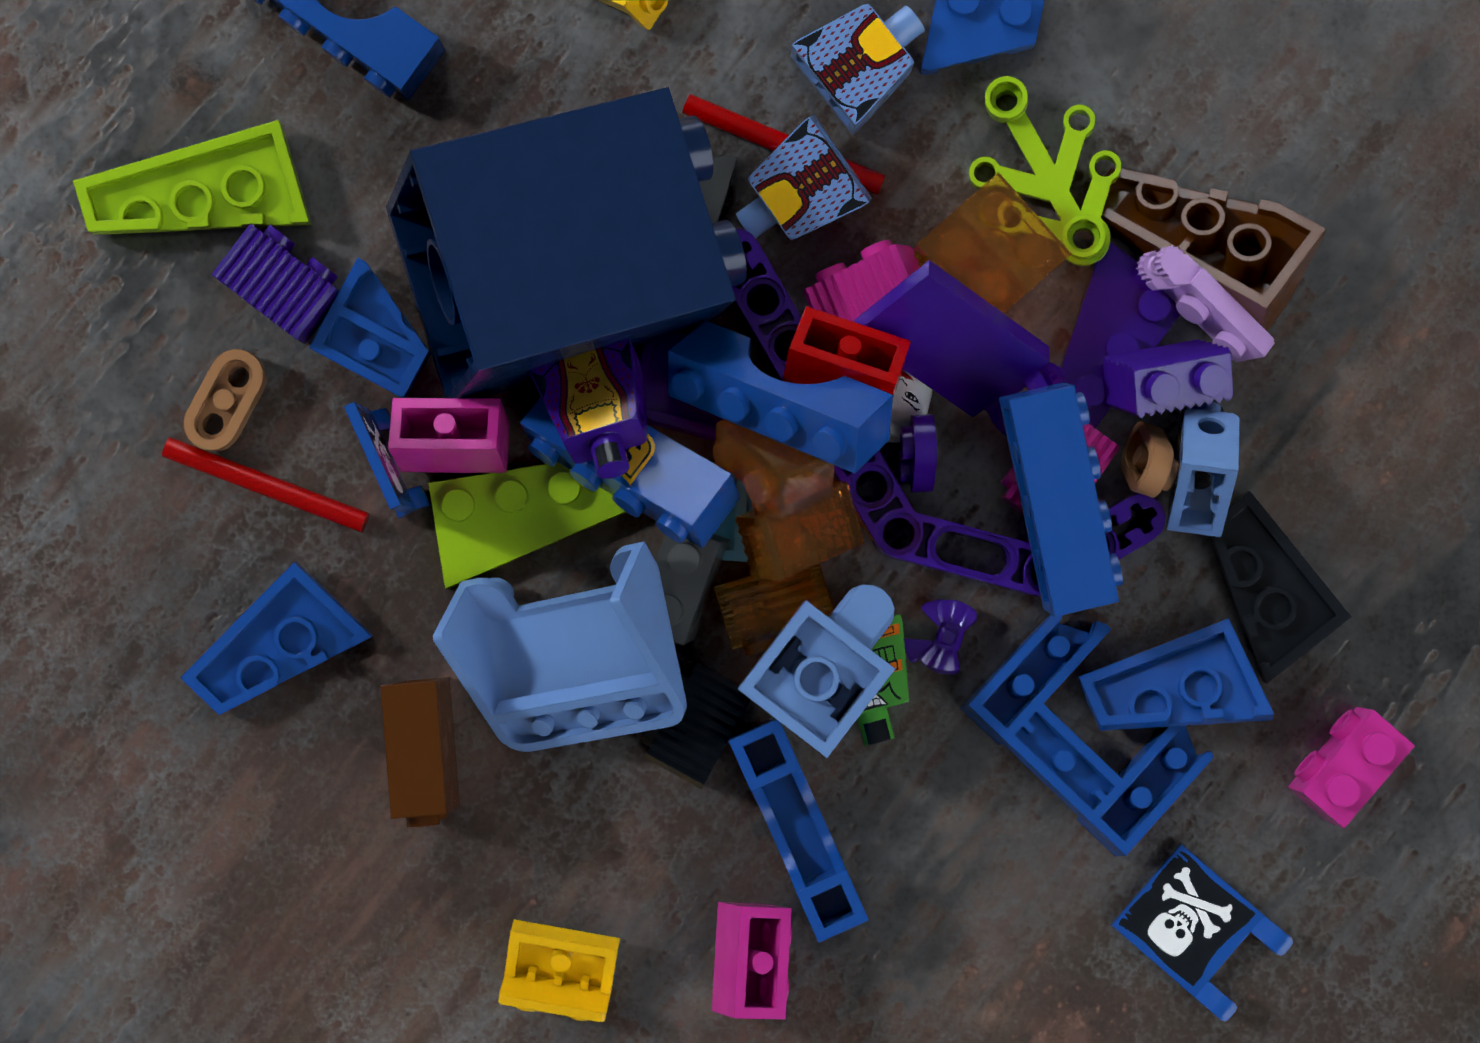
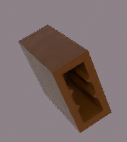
[380,677,460,827]

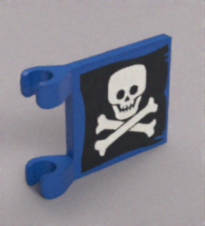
[344,402,431,519]
[1111,844,1293,1022]

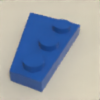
[180,561,374,715]
[1078,618,1274,731]

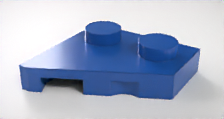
[920,0,1045,75]
[309,258,431,398]

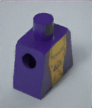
[530,338,648,479]

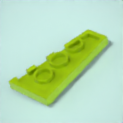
[73,120,312,235]
[428,462,626,589]

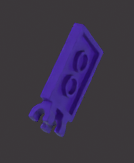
[854,260,1065,436]

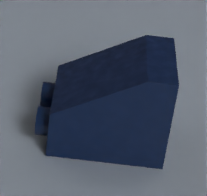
[386,87,747,398]

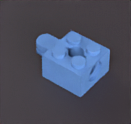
[738,584,895,758]

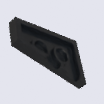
[1209,491,1351,684]

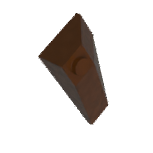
[1082,166,1326,331]

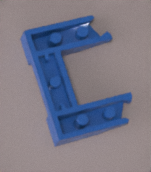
[960,614,1214,857]

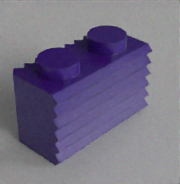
[211,224,339,344]
[1103,339,1233,418]

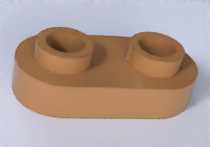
[184,349,267,451]
[1121,421,1179,498]

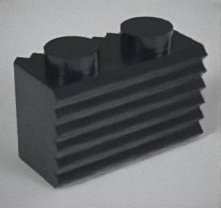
[641,661,751,789]

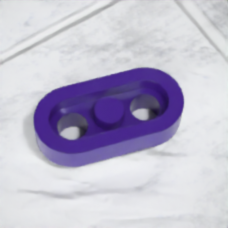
[898,414,937,493]

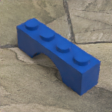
[253,0,446,101]
[668,320,893,473]
[729,717,869,943]

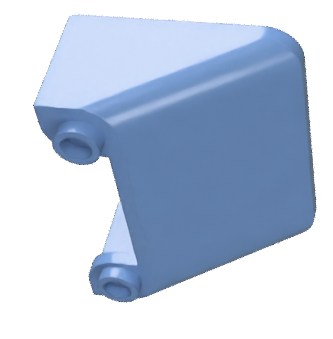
[433,541,687,752]

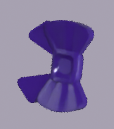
[904,599,978,675]

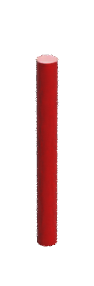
[682,94,886,195]
[162,437,369,533]

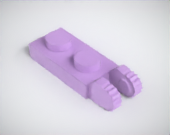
[1136,245,1275,362]

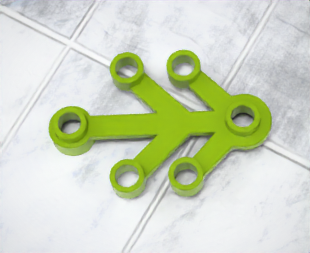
[969,76,1121,266]

